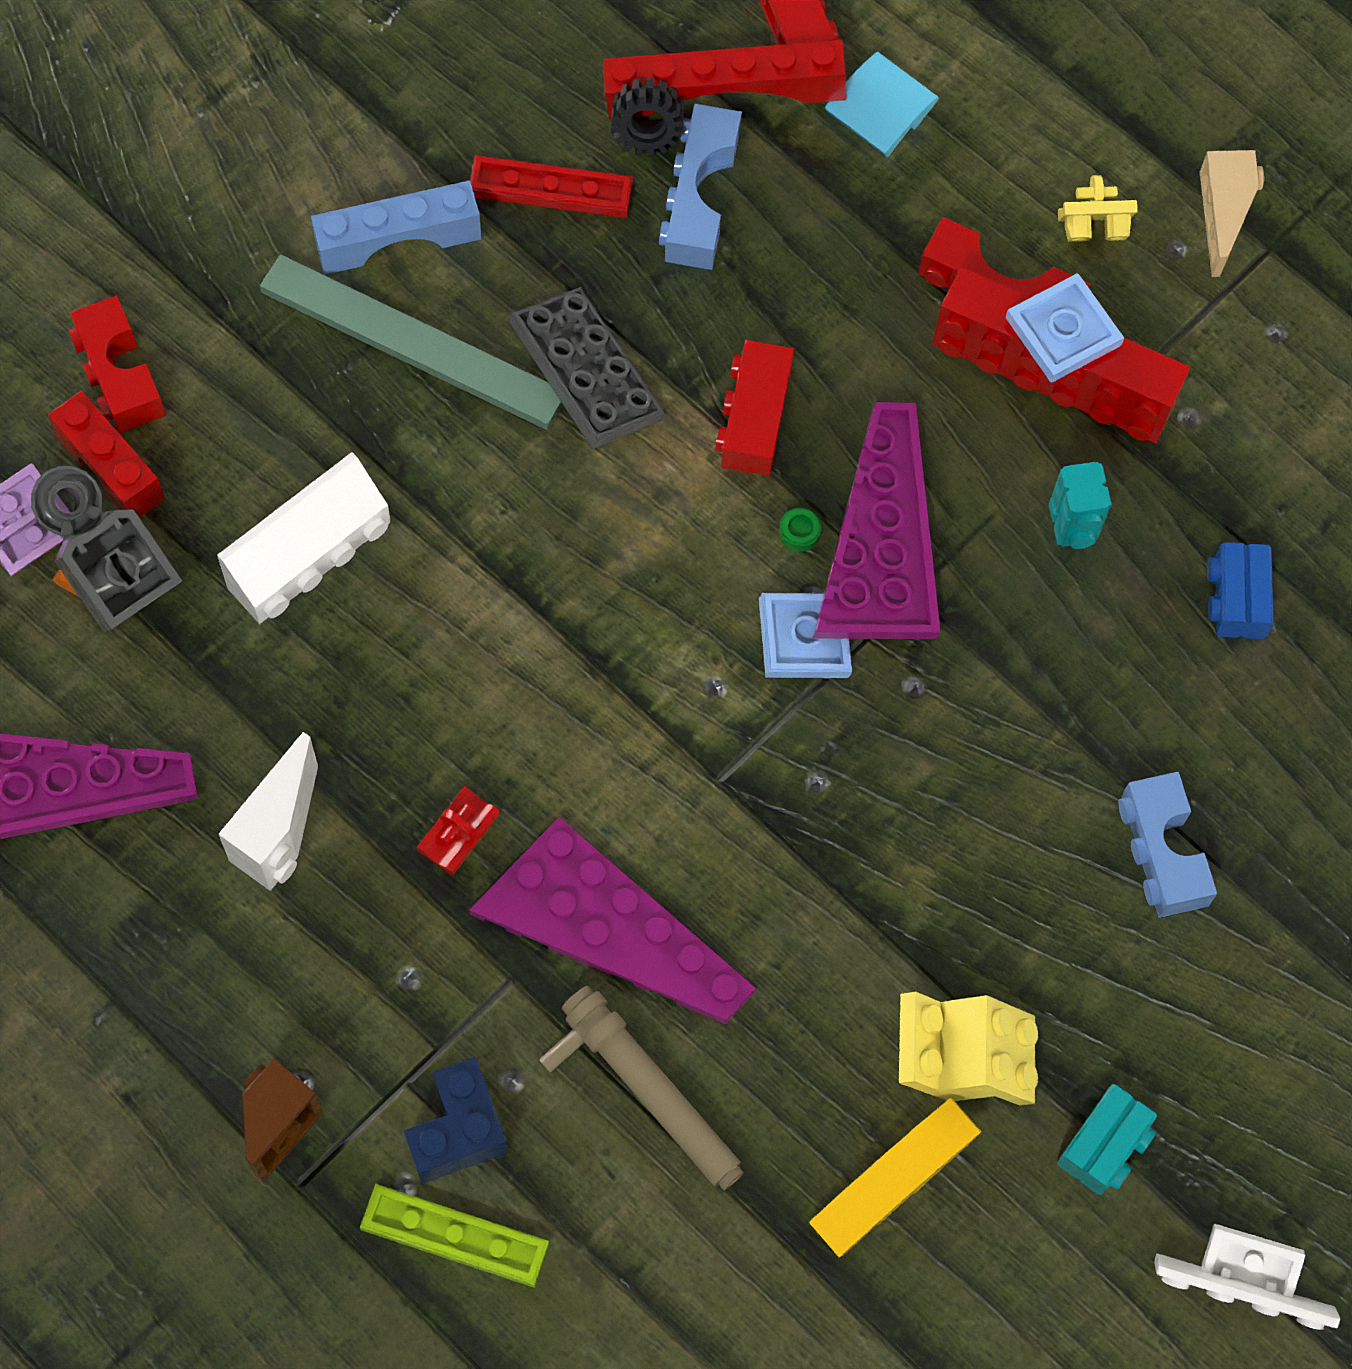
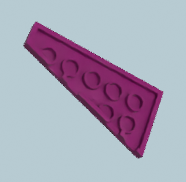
[812,402,941,639]
[0,734,199,839]
[469,817,756,1025]

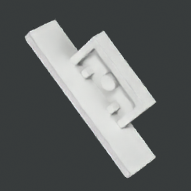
[1154,1224,1340,1330]

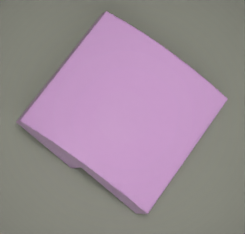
[0,463,71,577]

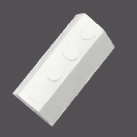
[217,452,391,624]

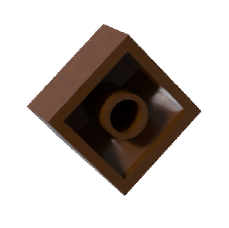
[242,1058,323,1183]

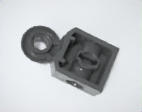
[31,466,182,632]

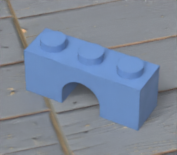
[1118,772,1217,918]

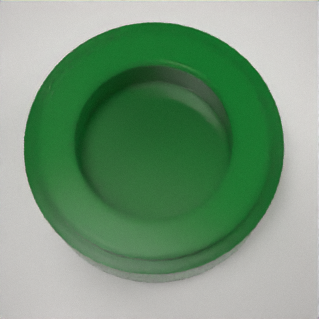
[779,508,822,552]

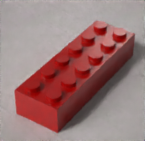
[932,266,1191,444]

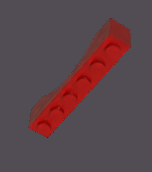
[603,40,846,119]

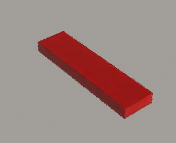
[470,155,633,218]

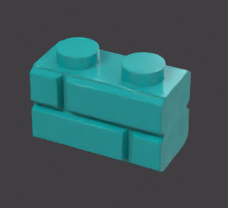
[1048,462,1112,549]
[1057,1084,1157,1196]

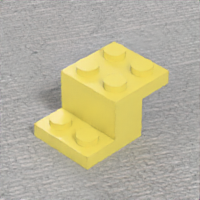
[899,992,1038,1105]

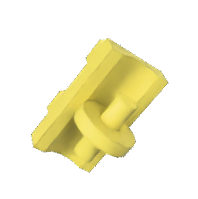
[1058,175,1137,242]

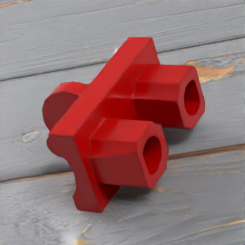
[417,786,500,876]

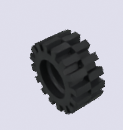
[611,78,684,157]

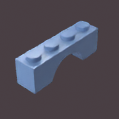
[659,104,742,270]
[311,180,481,275]

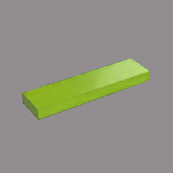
[360,1184,549,1288]

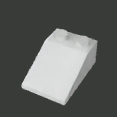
[219,732,318,891]

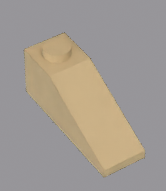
[1200,150,1264,277]

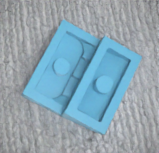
[824,51,939,158]

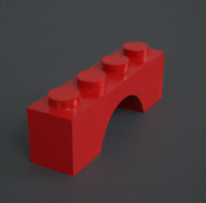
[918,217,1091,297]

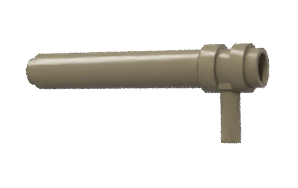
[539,986,744,1191]

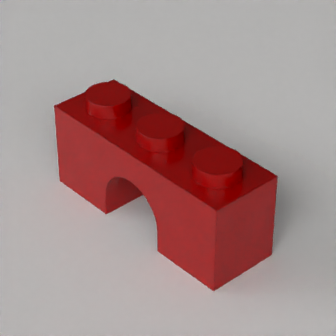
[68,295,166,434]
[48,390,165,518]

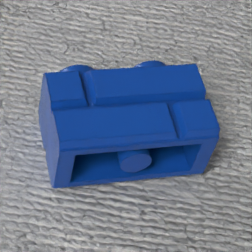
[1207,543,1274,639]

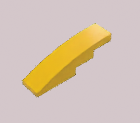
[809,1098,982,1257]

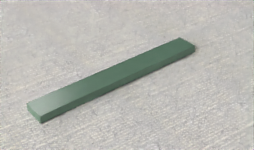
[260,254,563,431]

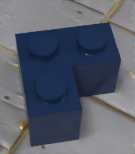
[404,1057,508,1184]

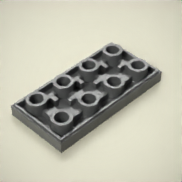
[509,287,664,449]

